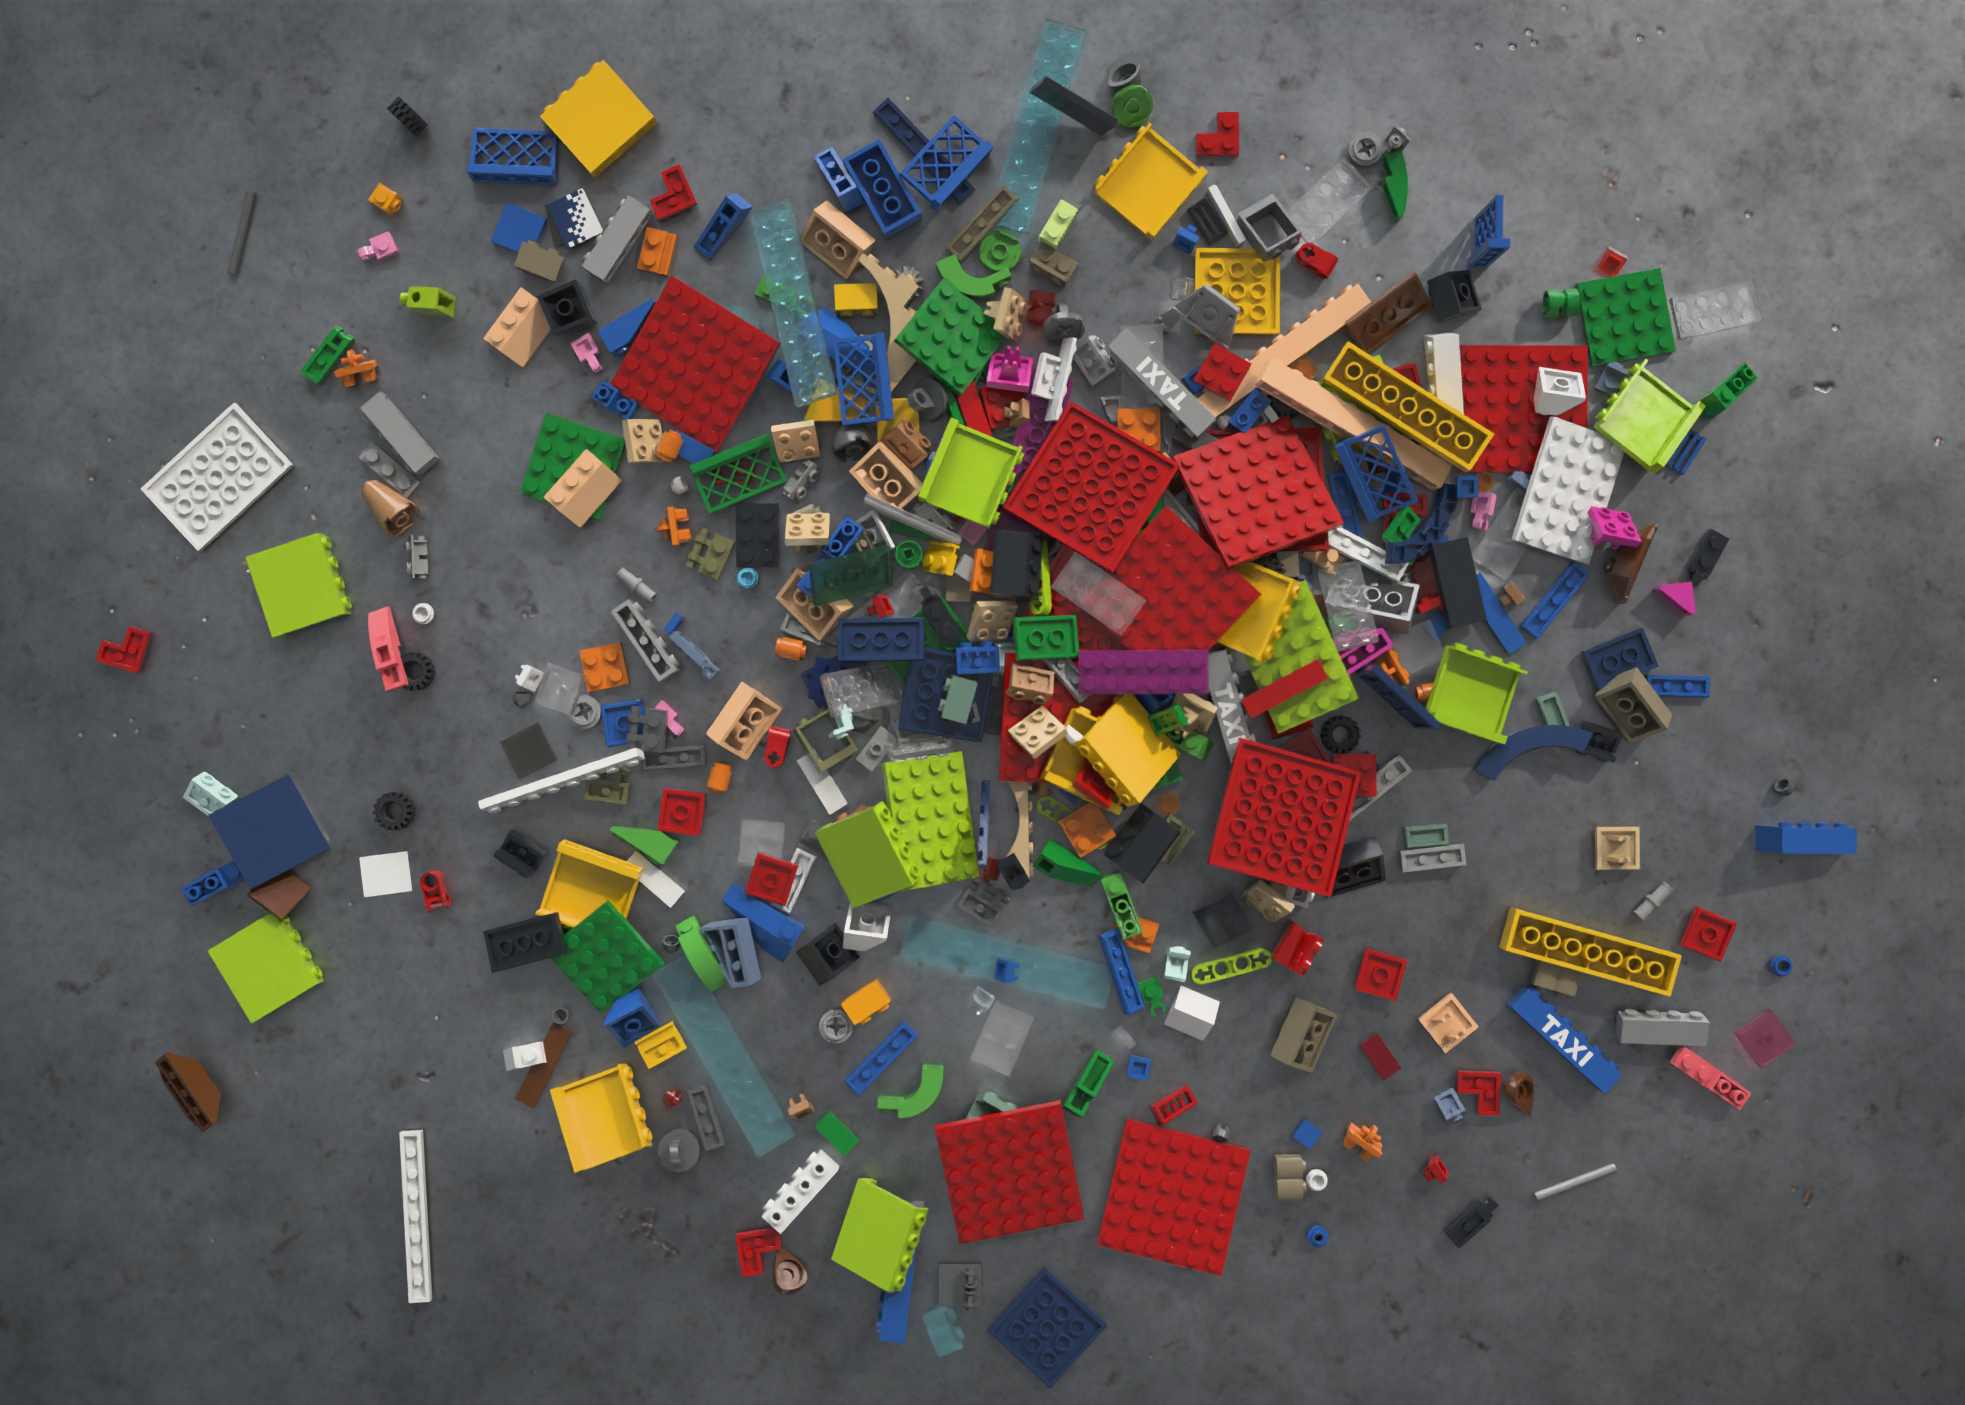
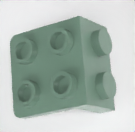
[966,1091,1017,1119]

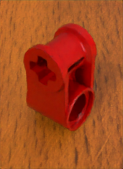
[1295,243,1338,279]
[764,726,791,768]
[419,870,451,913]

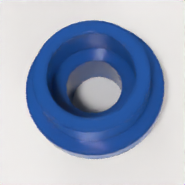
[1770,955,1792,977]
[1307,1225,1329,1248]

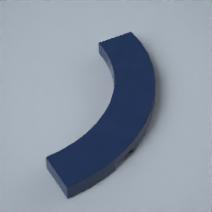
[1385,483,1458,564]
[1475,725,1593,781]

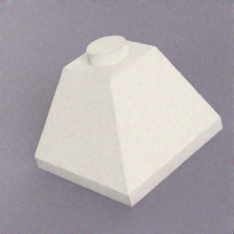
[1534,367,1586,416]
[843,902,892,951]

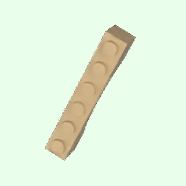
[1004,781,1034,882]

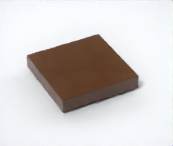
[247,871,311,921]

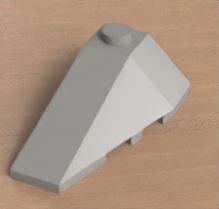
[1325,581,1420,633]

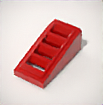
[1149,1085,1198,1125]

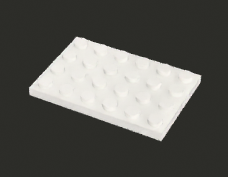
[141,403,294,552]
[1511,417,1624,565]

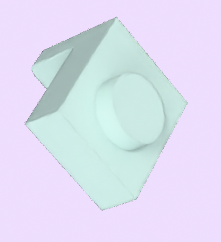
[828,704,854,740]
[1164,946,1191,982]

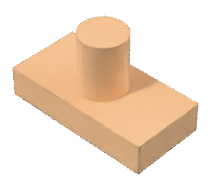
[1300,547,1344,576]

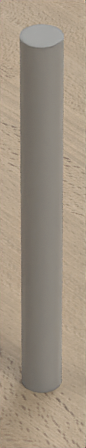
[1534,1163,1617,1201]

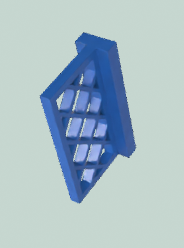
[899,115,994,212]
[467,128,558,185]
[1467,195,1511,267]
[833,332,894,426]
[1335,424,1418,523]

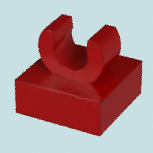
[866,594,894,618]
[1423,1154,1449,1184]

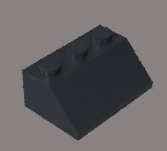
[990,530,1043,602]
[1104,803,1181,884]
[1324,836,1386,899]

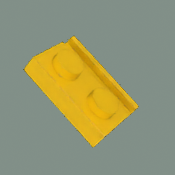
[921,541,959,576]
[634,1021,687,1069]

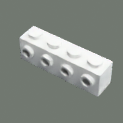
[762,1149,839,1234]

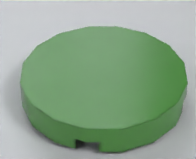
[1111,84,1154,128]
[979,230,1021,273]

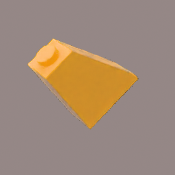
[804,380,871,422]

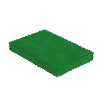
[1013,615,1079,661]

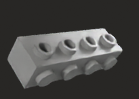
[582,195,653,284]
[361,392,440,475]
[611,599,680,682]
[1615,1009,1710,1046]

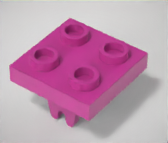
[986,346,1034,393]
[1587,506,1641,550]

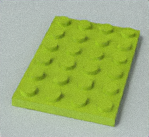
[1243,580,1359,733]
[882,751,979,891]

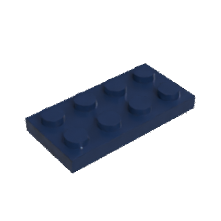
[838,617,925,663]

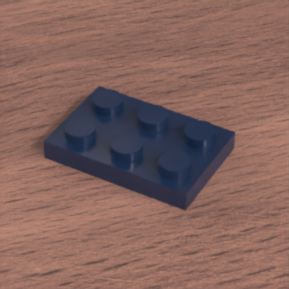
[1581,627,1659,690]

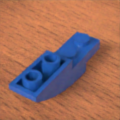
[796,516,864,600]
[181,861,245,907]

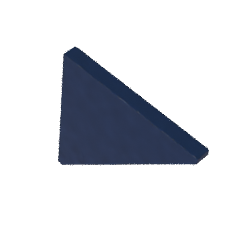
[978,780,990,867]

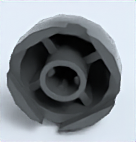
[832,424,875,462]

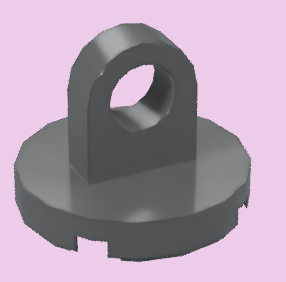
[1042,303,1085,345]
[908,377,949,420]
[658,1129,701,1172]

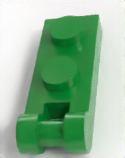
[300,326,355,386]

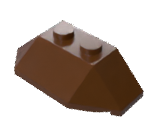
[1604,524,1659,605]
[155,1052,221,1132]

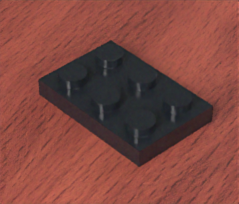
[736,503,779,568]

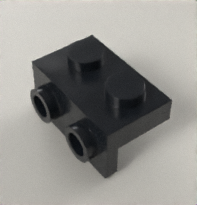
[1576,720,1623,763]
[494,829,548,879]

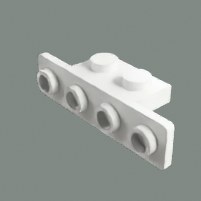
[1031,337,1077,422]

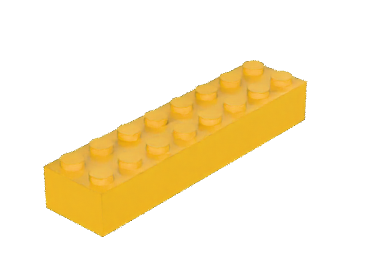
[1322,341,1494,473]
[1499,907,1682,997]

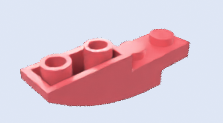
[368,606,409,692]
[1669,1045,1752,1111]

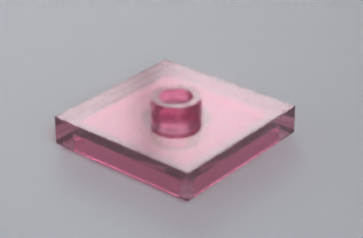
[1734,1008,1796,1068]

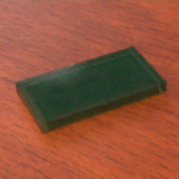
[809,545,893,606]

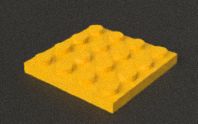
[1194,248,1280,335]

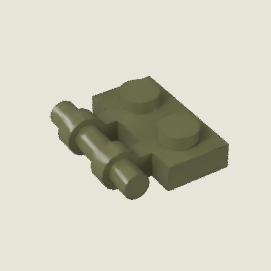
[685,527,735,580]
[584,766,632,804]

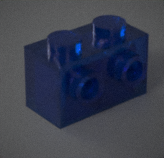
[808,656,846,704]

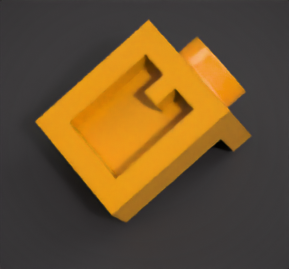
[368,183,403,216]

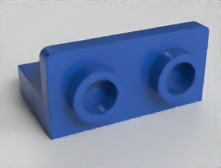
[1227,388,1271,433]
[955,641,1000,674]

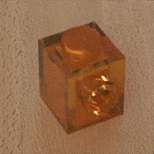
[1287,352,1318,381]

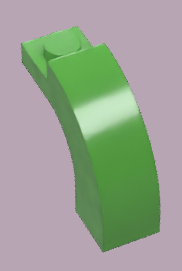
[936,254,1011,300]
[675,915,728,992]
[877,1064,944,1118]

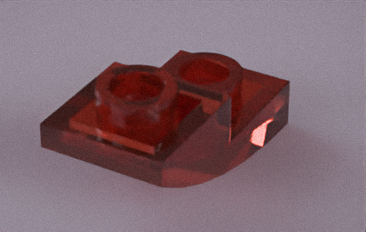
[1411,551,1439,598]

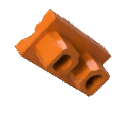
[334,350,377,387]
[656,507,692,547]
[1373,649,1410,686]
[1343,1123,1382,1162]

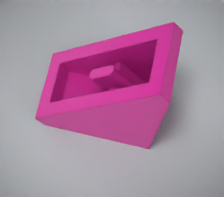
[1653,582,1696,616]

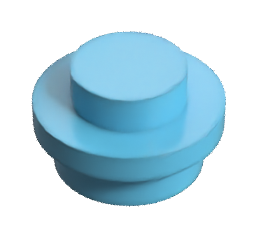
[737,568,759,589]

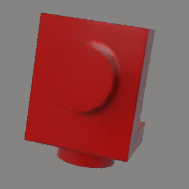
[1415,595,1445,617]

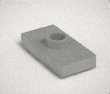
[855,725,897,772]

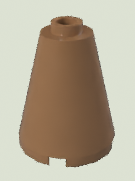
[361,480,420,537]

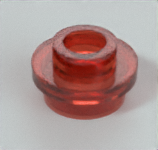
[663,1088,682,1109]

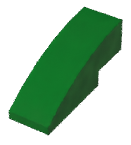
[1381,149,1408,223]
[1062,1050,1115,1118]

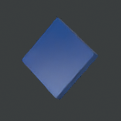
[491,202,547,253]
[600,699,645,747]

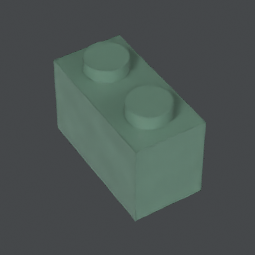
[938,674,978,724]

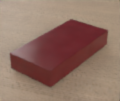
[1359,1033,1401,1080]

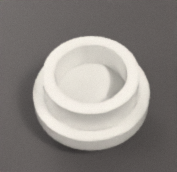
[412,603,434,625]
[1306,1169,1328,1191]

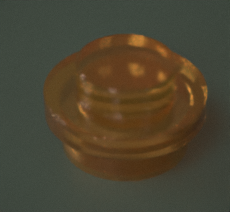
[1475,472,1495,492]
[1160,792,1181,813]

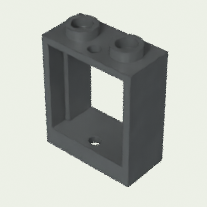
[1236,194,1302,263]

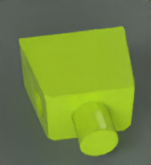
[400,286,456,318]

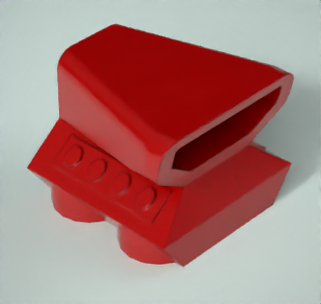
[1270,919,1324,976]

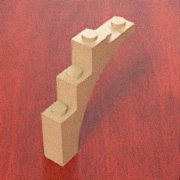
[858,253,920,394]

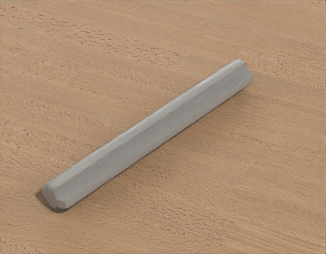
[862,494,962,545]

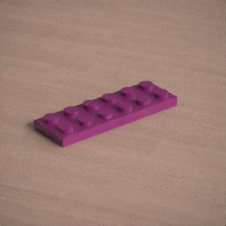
[1079,649,1209,694]

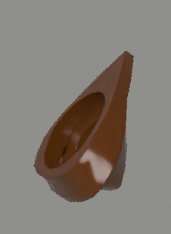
[1503,1071,1534,1116]
[772,1247,807,1295]

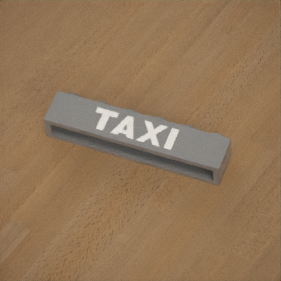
[1108,328,1217,440]
[1209,647,1256,765]

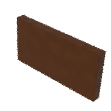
[1345,271,1432,354]

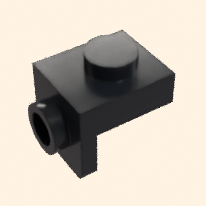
[996,853,1030,891]

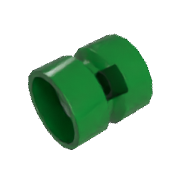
[1542,289,1580,318]
[895,540,924,570]

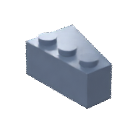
[699,917,761,988]

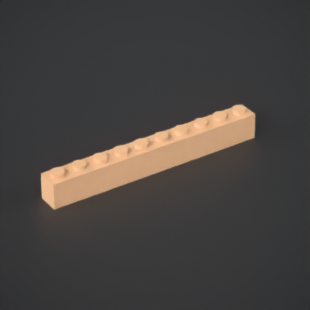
[1194,284,1371,418]
[1254,358,1452,491]

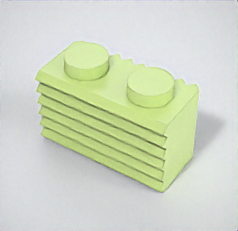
[1039,199,1078,250]

